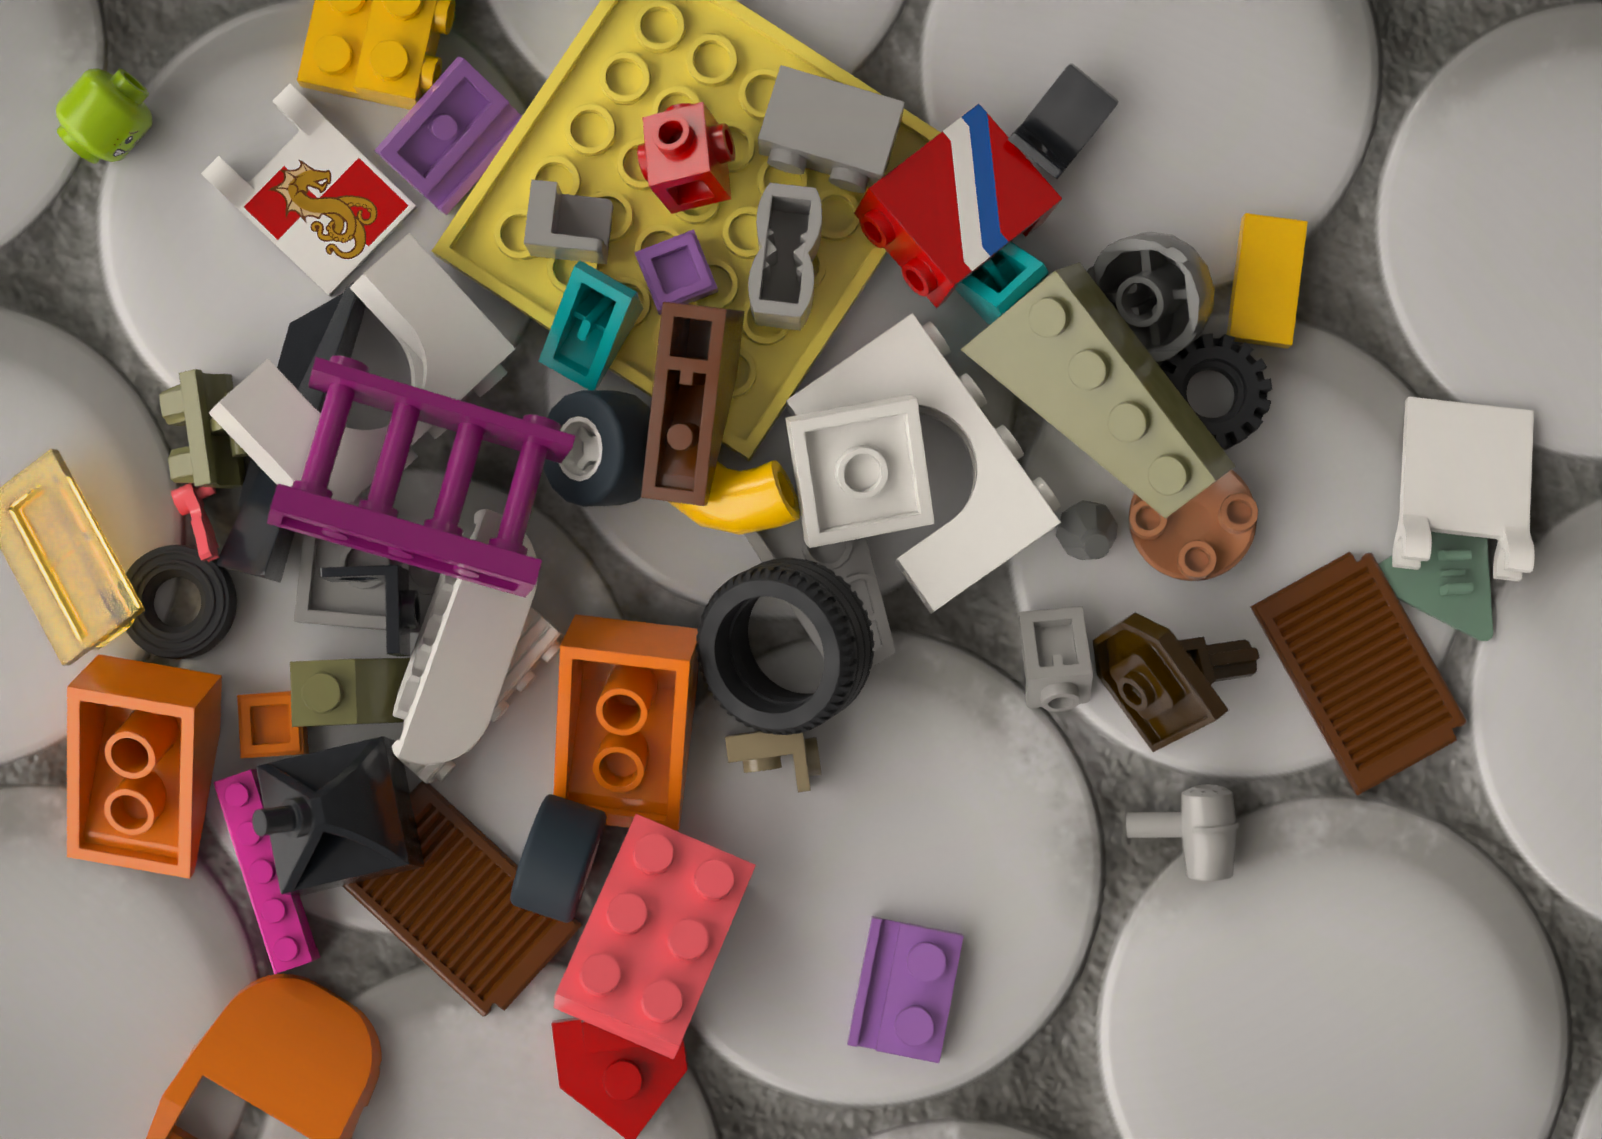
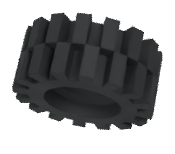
[1160,333,1272,450]

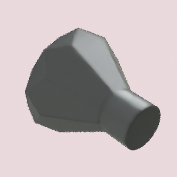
[1056,500,1118,560]

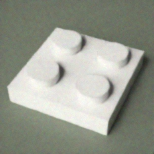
[785,394,935,548]

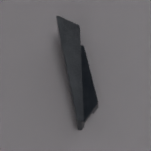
[217,282,366,583]

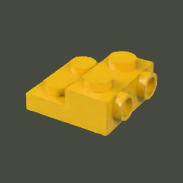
[297,0,455,110]

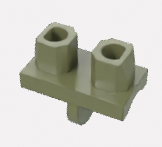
[159,369,249,489]

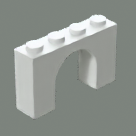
[209,233,515,506]
[786,313,1061,614]

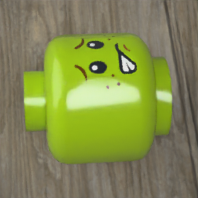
[56,68,153,164]

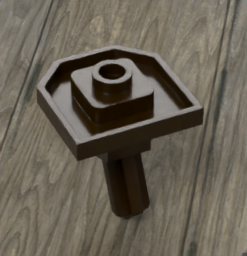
[1092,612,1260,752]

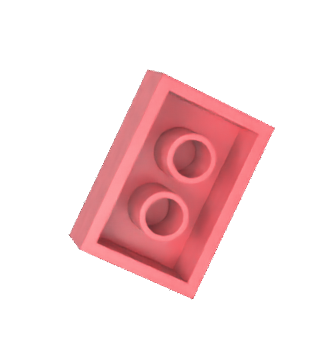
[554,814,756,1060]

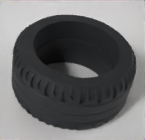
[696,558,875,735]

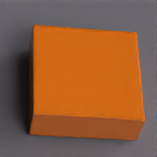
[237,691,309,759]

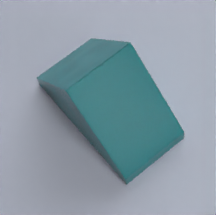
[955,242,1049,325]
[538,260,643,390]

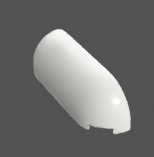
[392,509,538,765]

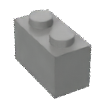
[758,65,905,193]

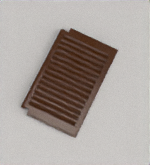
[1250,552,1467,796]
[342,781,583,1017]

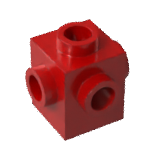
[637,102,736,214]

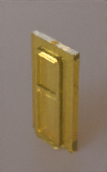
[0,449,145,666]

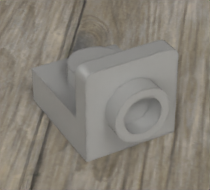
[1018,606,1093,712]

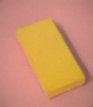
[1226,213,1308,349]

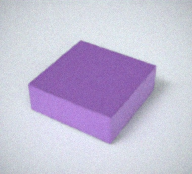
[634,229,718,315]

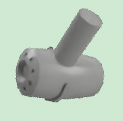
[1126,784,1239,881]

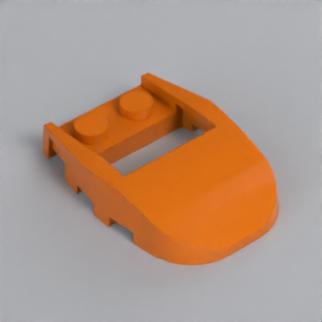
[146,974,382,1139]

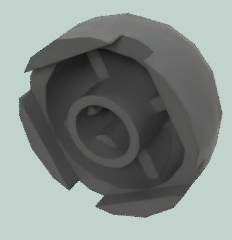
[1087,232,1215,362]

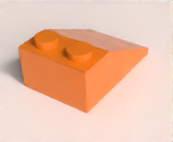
[553,614,699,832]
[67,654,222,879]

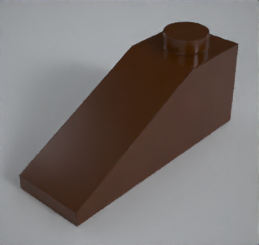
[641,302,744,506]

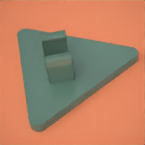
[1379,532,1493,642]

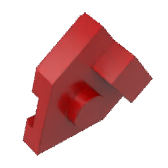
[551,1017,688,1139]

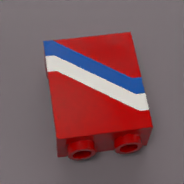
[854,104,1062,308]

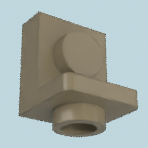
[725,731,822,793]

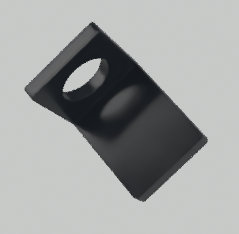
[1008,63,1119,179]
[320,565,420,657]

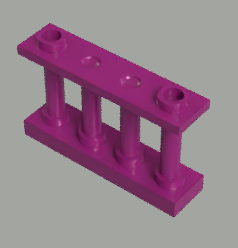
[267,356,576,598]

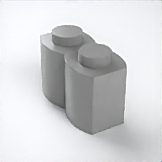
[748,182,822,331]

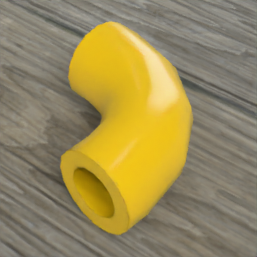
[669,460,800,535]

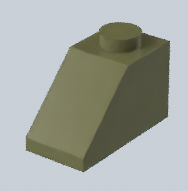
[290,658,410,727]

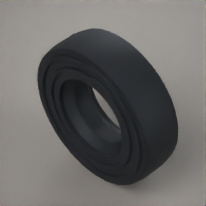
[118,545,237,659]

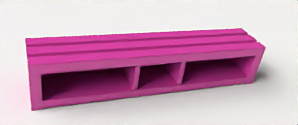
[213,769,321,974]

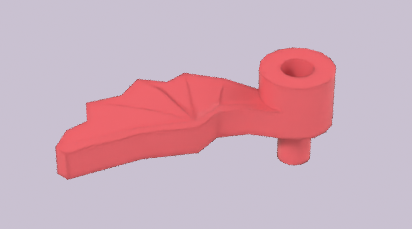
[171,483,219,562]

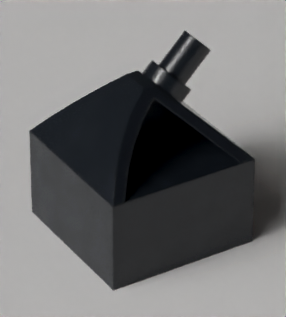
[252,736,425,896]

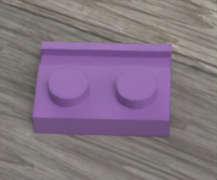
[374,57,523,215]
[847,916,964,1063]

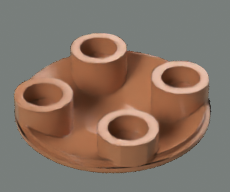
[1129,470,1258,581]

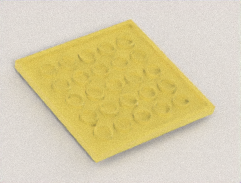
[432,0,941,461]

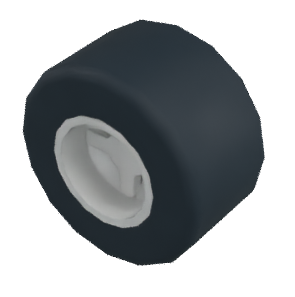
[543,390,651,507]
[510,794,606,923]

